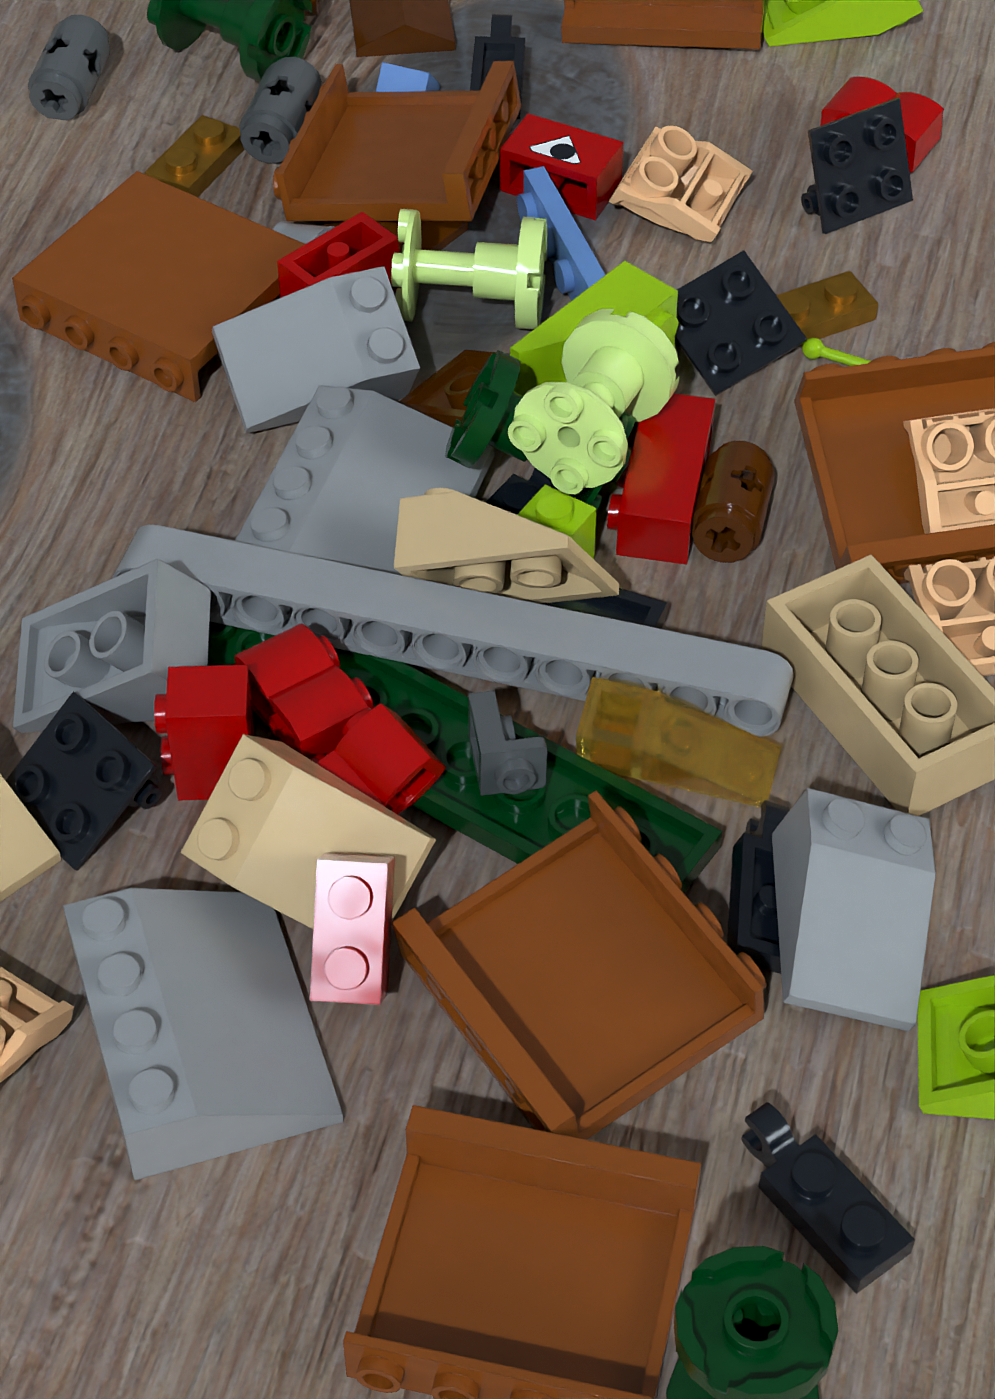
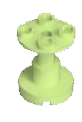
[391,209,547,329]
[508,309,679,494]

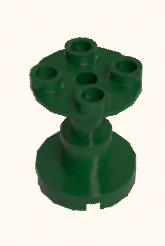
[147,0,312,82]
[445,350,635,512]
[666,1246,838,1399]

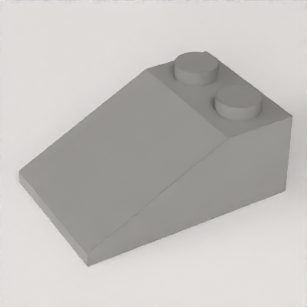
[212,266,420,433]
[13,559,211,733]
[772,788,936,1031]

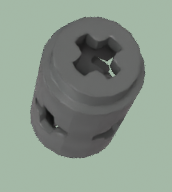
[28,15,110,121]
[240,57,322,163]

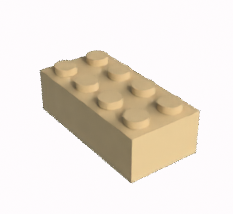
[761,555,995,816]

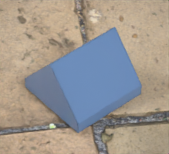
[376,62,440,92]

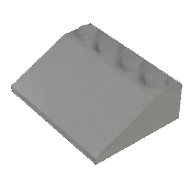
[235,385,495,575]
[63,888,343,1181]

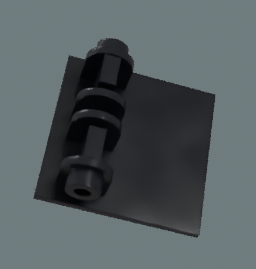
[801,98,913,234]
[675,250,807,396]
[5,691,162,871]

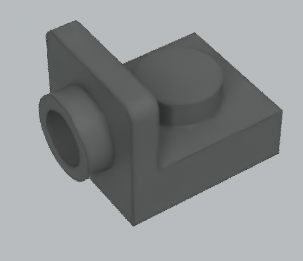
[468,690,547,796]

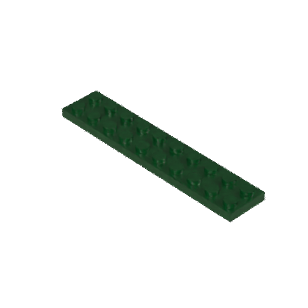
[207,621,723,893]

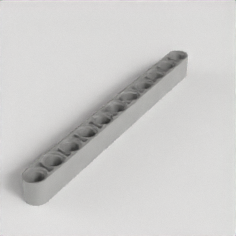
[113,524,794,737]

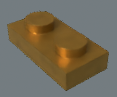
[145,115,245,197]
[776,270,878,346]

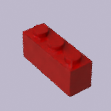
[607,393,716,565]

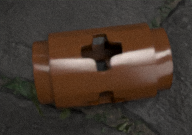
[691,441,775,563]

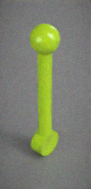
[802,338,870,366]

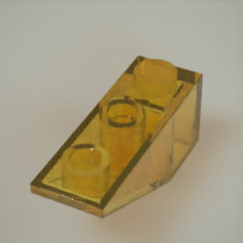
[576,677,781,808]

